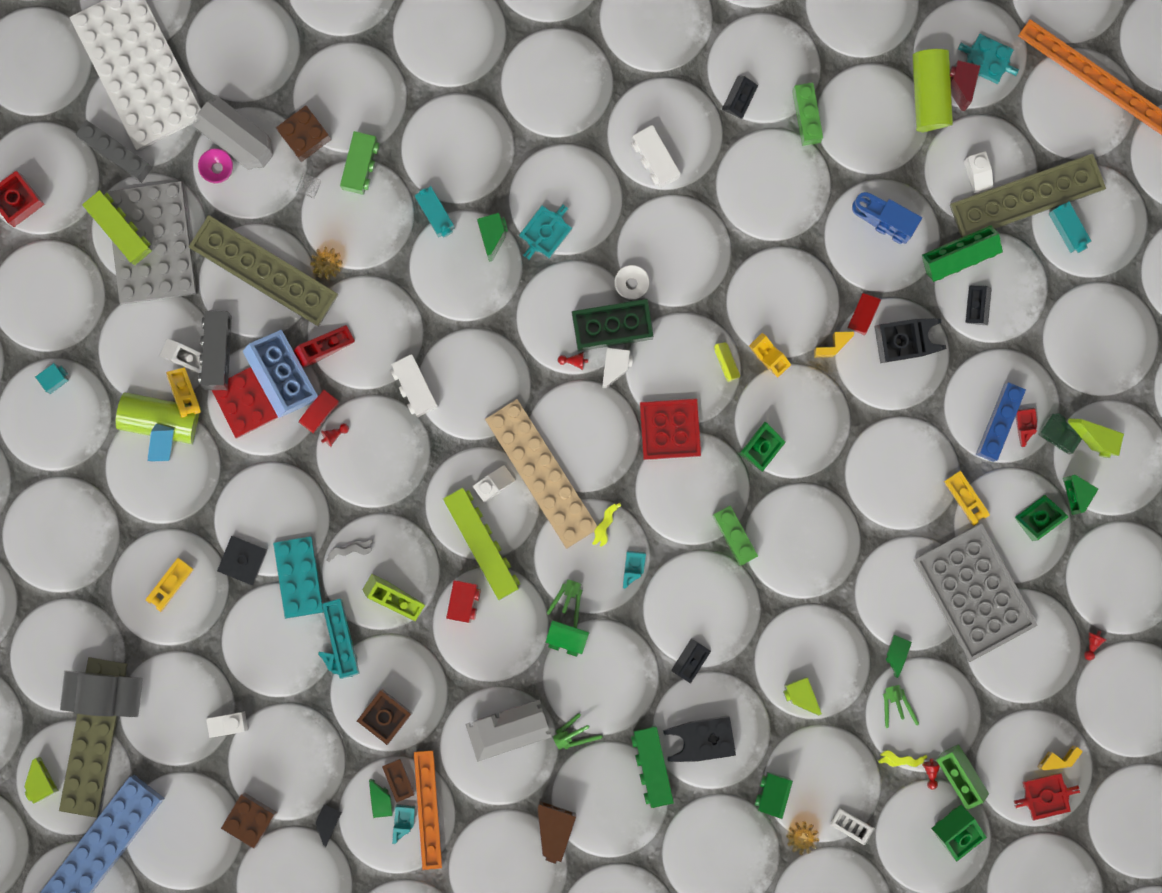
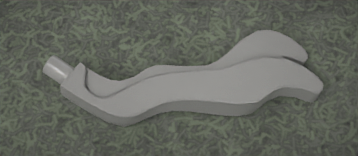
[326,540,372,562]

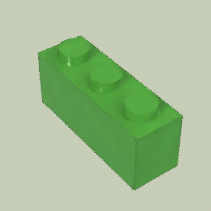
[792,83,823,146]
[340,131,380,195]
[712,505,758,566]
[937,744,989,810]

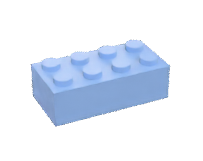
[242,330,318,418]

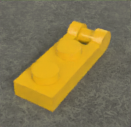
[166,367,200,418]
[943,470,990,526]
[145,558,194,612]

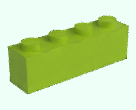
[82,190,152,266]

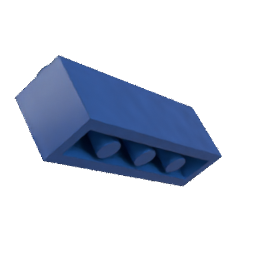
[976,382,1026,462]

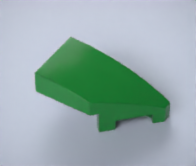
[886,635,912,678]
[369,779,393,818]

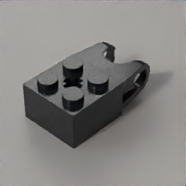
[874,318,947,364]
[663,716,736,762]

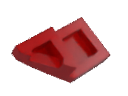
[1016,408,1037,447]

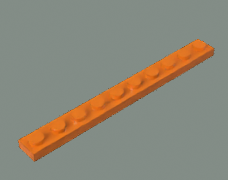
[1018,19,1162,135]

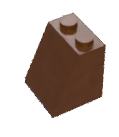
[538,801,576,864]

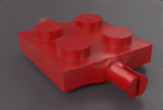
[1014,773,1080,821]

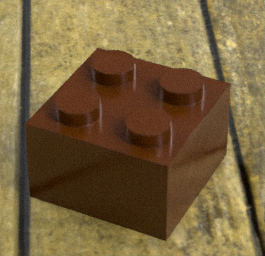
[276,105,331,162]
[357,689,413,745]
[221,793,278,849]

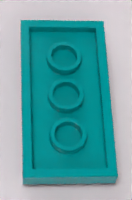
[273,537,324,619]

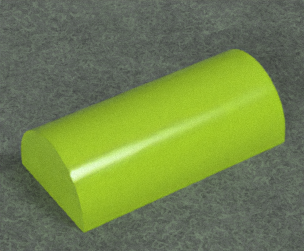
[912,49,953,133]
[116,392,201,445]

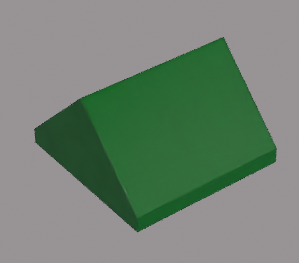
[739,422,786,472]
[1063,475,1099,515]
[1015,495,1069,541]

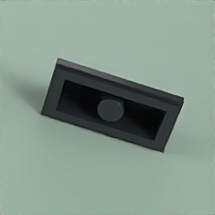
[722,76,758,119]
[965,285,992,325]
[671,639,711,684]

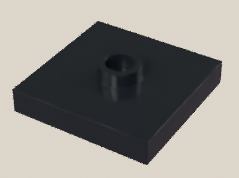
[217,536,268,586]

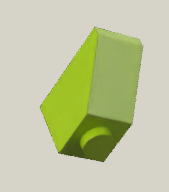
[783,677,822,716]
[24,757,59,804]

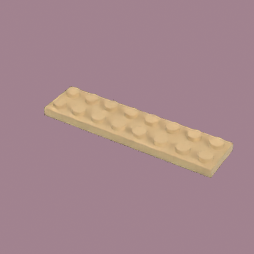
[485,399,597,549]

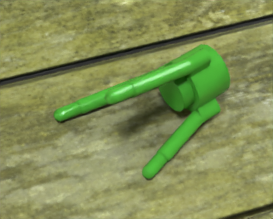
[547,579,583,628]
[883,685,919,728]
[552,713,603,750]

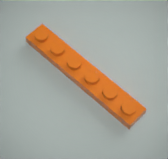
[414,750,442,870]

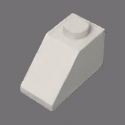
[964,151,994,195]
[159,339,202,373]
[602,348,633,388]
[472,465,516,503]
[206,711,248,738]

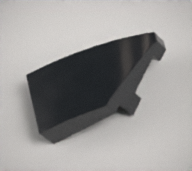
[315,805,342,848]

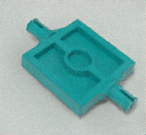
[957,34,1019,84]
[519,204,572,260]

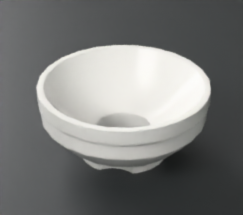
[615,265,649,300]

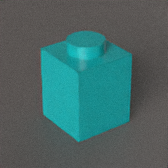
[35,363,69,394]

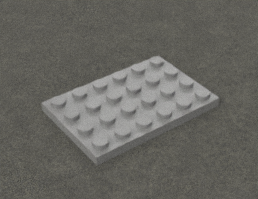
[107,181,197,305]
[913,523,1038,662]

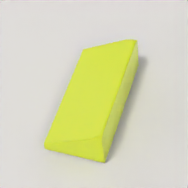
[714,342,740,382]

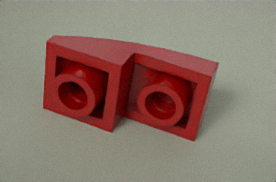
[299,390,339,434]

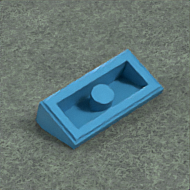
[147,424,174,462]

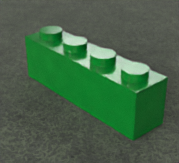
[922,225,1003,282]
[631,726,674,808]

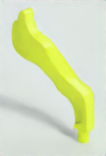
[592,503,621,547]
[878,750,928,767]

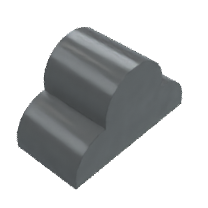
[60,670,143,717]

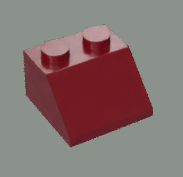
[950,60,980,111]

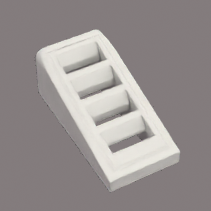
[830,808,875,845]

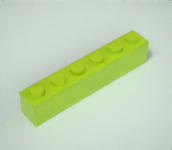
[443,488,520,600]

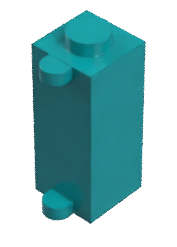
[414,186,455,238]
[1049,202,1091,253]

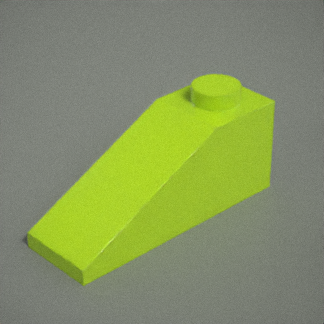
[1068,418,1124,458]
[362,574,425,621]

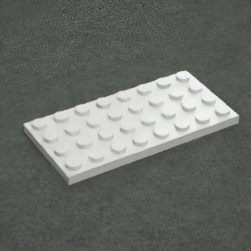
[69,0,201,151]

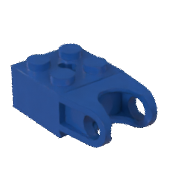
[852,192,922,244]

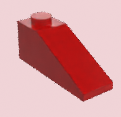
[293,325,355,368]

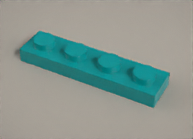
[322,599,360,679]

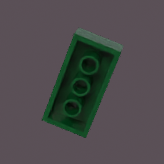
[572,299,654,352]

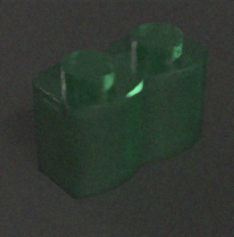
[1037,413,1082,455]

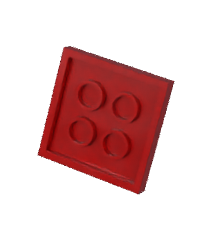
[212,367,278,439]
[640,399,701,460]

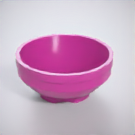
[198,149,233,184]

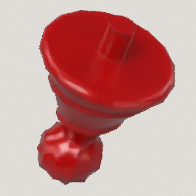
[557,351,589,370]
[321,423,349,447]
[1084,631,1107,661]
[922,758,940,790]

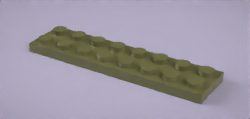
[950,154,1106,237]
[188,215,338,327]
[59,657,128,818]

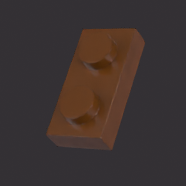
[382,758,415,803]

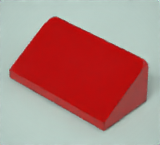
[847,293,881,335]

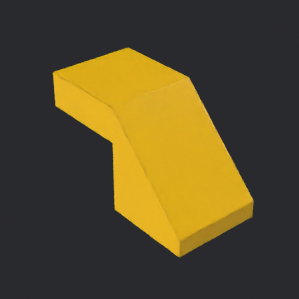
[814,332,854,358]
[749,333,791,378]
[1037,745,1083,770]

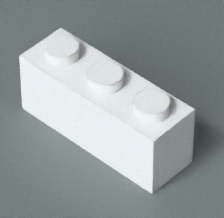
[631,125,681,188]
[390,354,438,417]

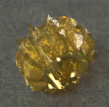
[310,247,343,280]
[786,821,820,855]

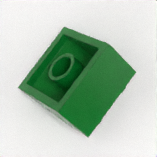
[477,213,508,262]
[545,620,589,657]
[754,772,793,819]
[931,804,987,862]

